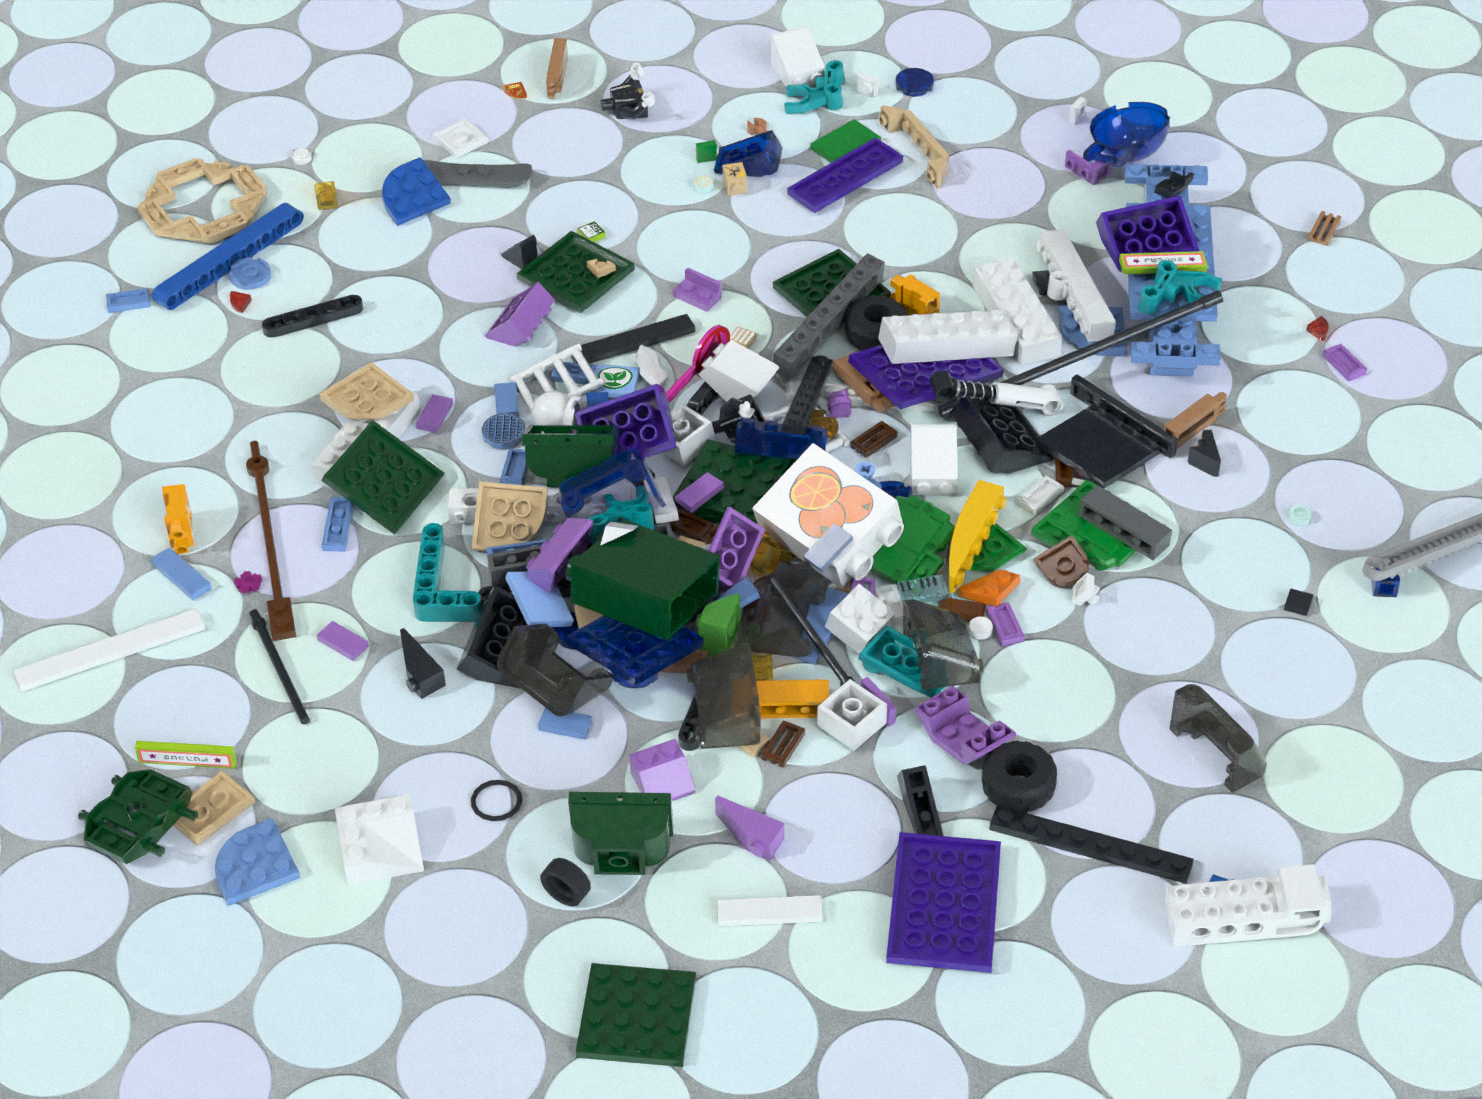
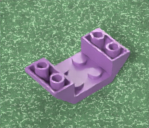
[915,686,1016,765]

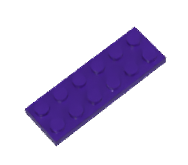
[787,137,903,213]

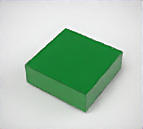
[695,140,717,163]

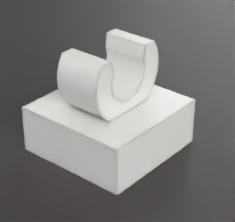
[1072,573,1100,606]

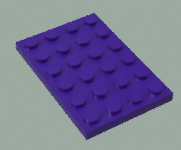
[848,345,1004,410]
[886,832,1001,973]

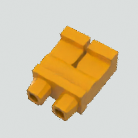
[890,274,940,315]
[162,484,194,554]

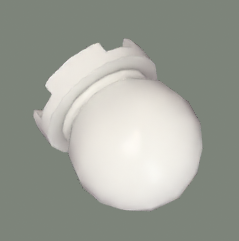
[532,391,587,433]

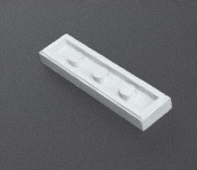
[643,477,679,524]
[717,895,822,926]

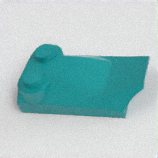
[858,625,949,698]

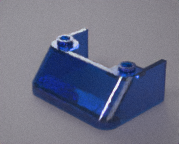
[559,448,666,518]

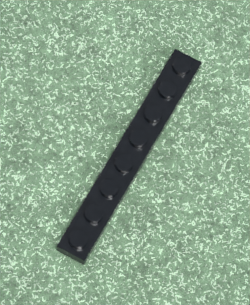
[781,355,833,436]
[989,805,1194,884]

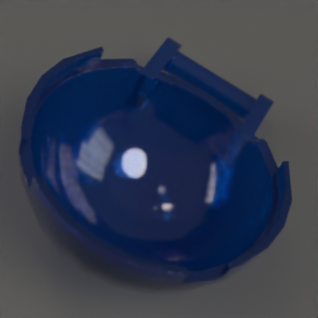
[1083,101,1170,168]

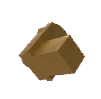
[811,409,839,439]

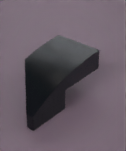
[1154,172,1194,198]
[1032,270,1050,296]

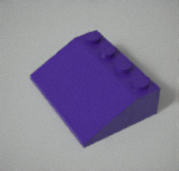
[1096,195,1199,272]
[574,384,677,472]

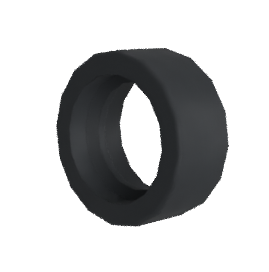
[540,858,591,907]

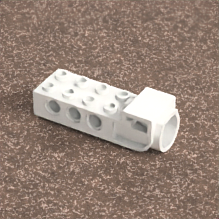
[1164,864,1331,947]

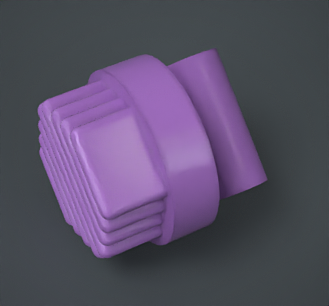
[827,389,852,418]

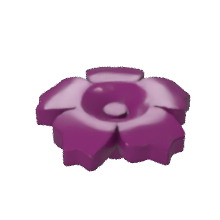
[233,571,262,593]

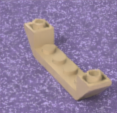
[879,105,949,189]

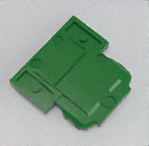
[1031,480,1136,571]
[870,494,955,598]

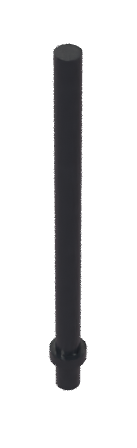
[769,576,855,686]
[249,609,310,725]

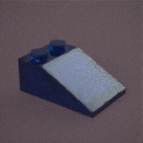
[713,130,783,177]

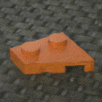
[957,569,1021,607]

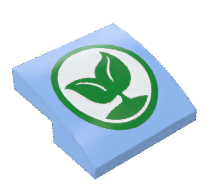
[590,364,640,398]

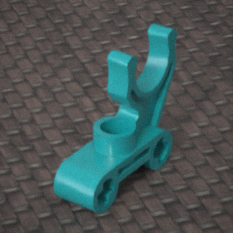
[784,60,845,114]
[1137,260,1222,314]
[588,486,654,544]

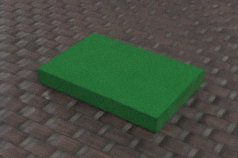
[810,119,881,163]

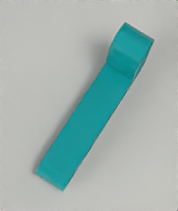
[413,523,482,622]

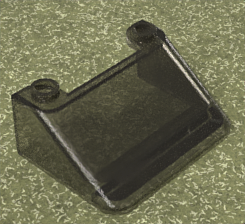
[734,561,829,658]

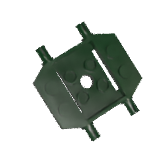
[78,769,198,865]

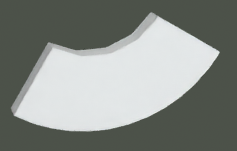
[635,345,669,386]

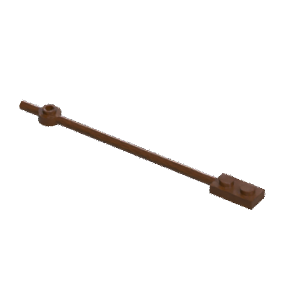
[246,441,296,641]

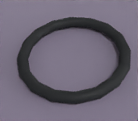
[471,780,522,821]

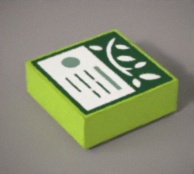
[577,221,606,242]

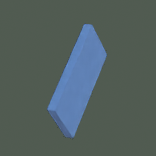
[772,581,848,665]

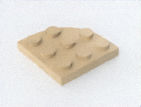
[319,362,414,420]
[471,481,548,552]

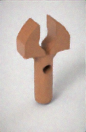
[747,118,776,143]

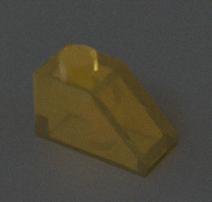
[750,539,795,576]

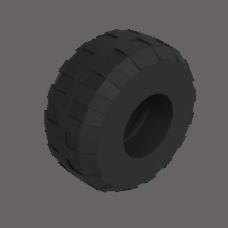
[845,295,909,351]
[982,740,1057,813]

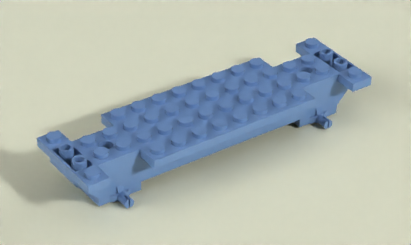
[1124,164,1221,376]

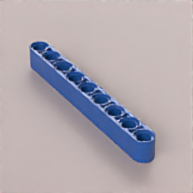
[152,202,304,310]

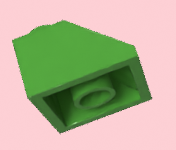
[695,593,741,658]

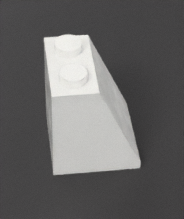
[771,26,825,87]
[698,340,780,402]
[910,425,958,495]

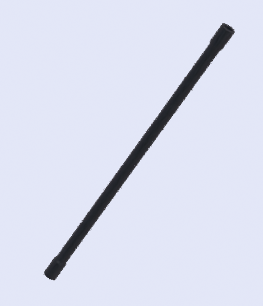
[938,290,1223,419]

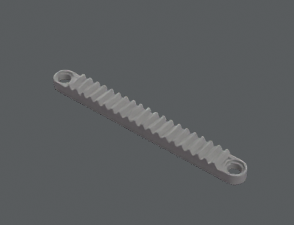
[1362,513,1482,581]

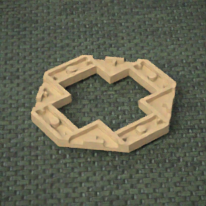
[138,158,267,243]

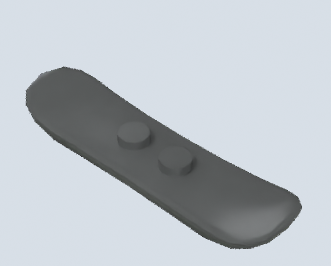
[423,160,532,188]

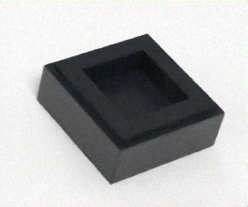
[1284,588,1314,616]

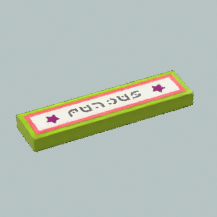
[1119,251,1208,274]
[135,741,237,769]

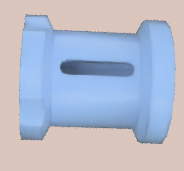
[855,462,875,480]

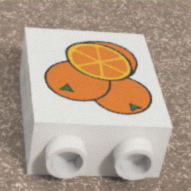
[752,443,904,589]

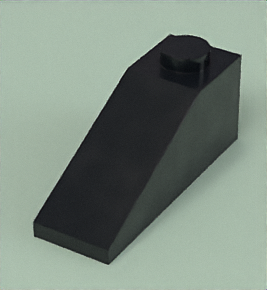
[400,628,446,699]
[897,765,943,836]

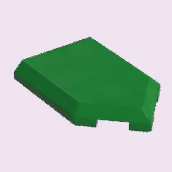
[970,523,1027,572]

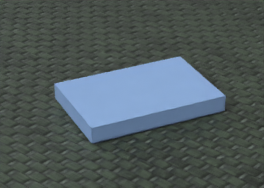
[505,571,574,628]

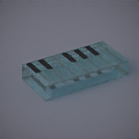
[897,574,949,606]

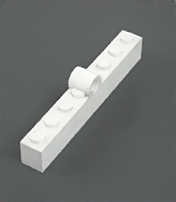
[1037,229,1116,342]

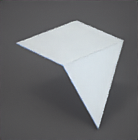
[600,522,638,546]

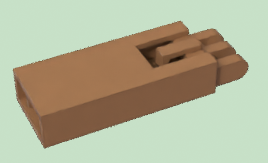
[546,38,568,99]
[833,352,896,413]
[1164,392,1227,449]

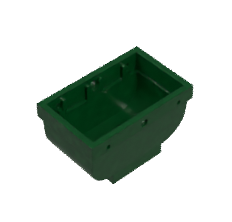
[522,425,619,487]
[568,792,674,875]

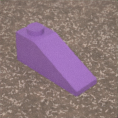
[715,795,784,860]

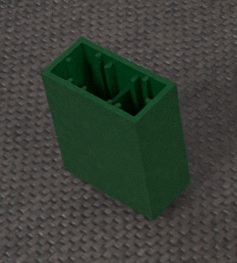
[566,519,720,640]

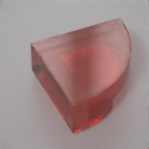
[230,291,252,313]
[1306,316,1329,341]

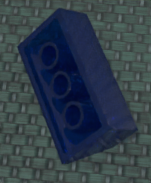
[734,418,827,460]

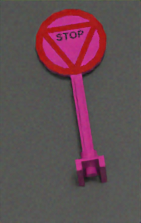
[666,325,730,403]

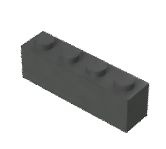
[1078,485,1172,561]

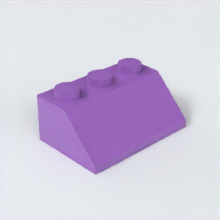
[485,282,555,346]
[708,507,765,592]
[526,518,593,593]

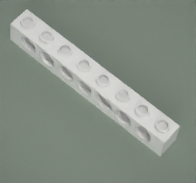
[448,486,632,524]

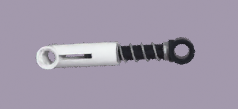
[929,370,1063,415]

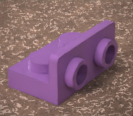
[673,268,722,312]

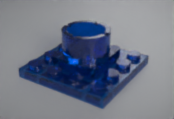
[567,615,704,689]

